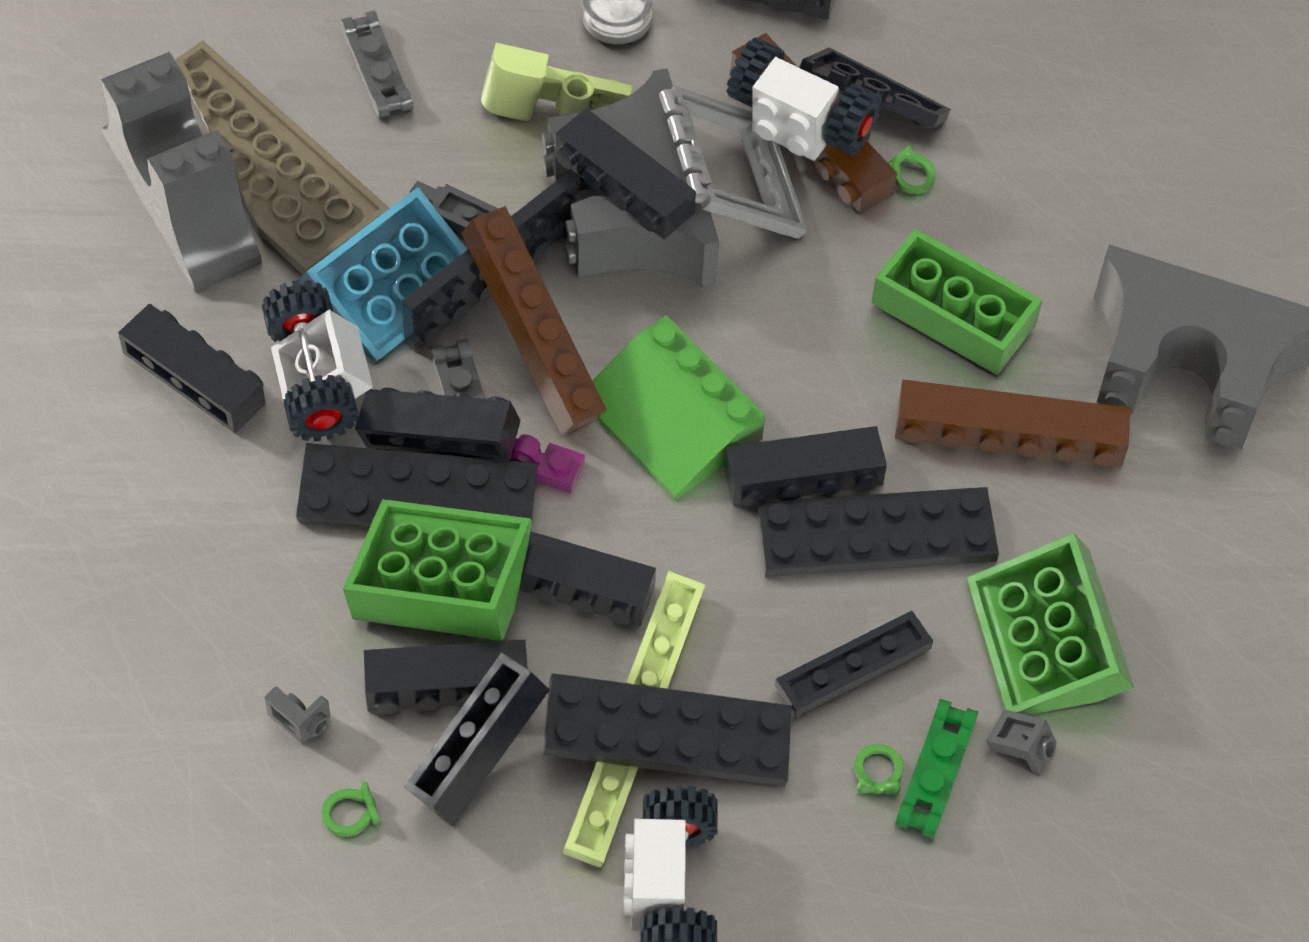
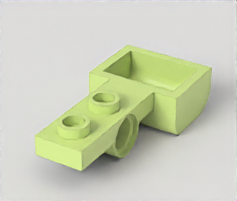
[481,43,632,121]

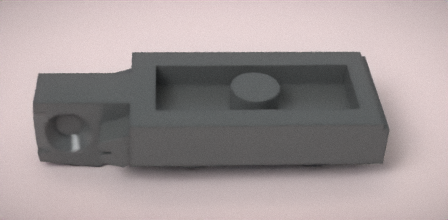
[410,180,499,234]

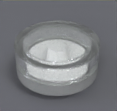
[583,0,653,44]

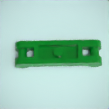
[895,698,979,839]

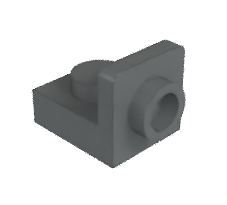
[264,686,331,744]
[986,709,1056,774]

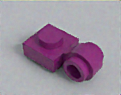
[510,434,585,493]

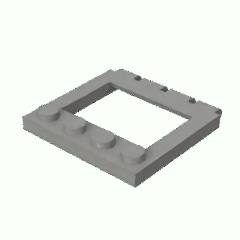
[659,86,808,239]

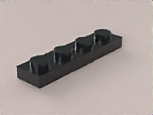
[775,610,933,717]

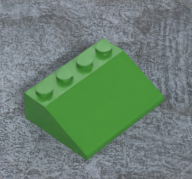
[592,315,765,500]
[343,499,532,641]
[967,533,1134,715]

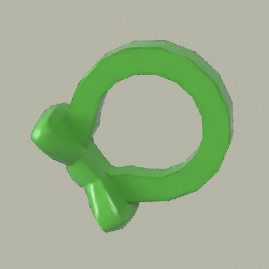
[888,145,936,195]
[854,744,903,796]
[321,782,380,838]

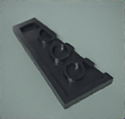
[799,47,951,129]

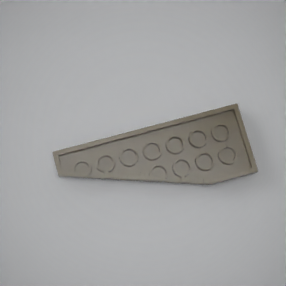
[175,41,390,274]

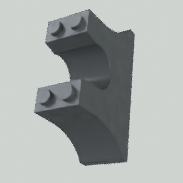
[101,52,262,292]
[542,68,719,287]
[1093,244,1309,449]

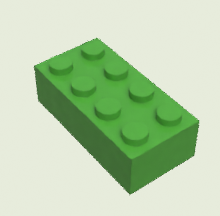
[871,228,1042,376]

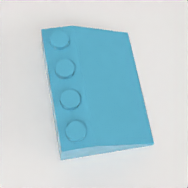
[298,187,467,362]

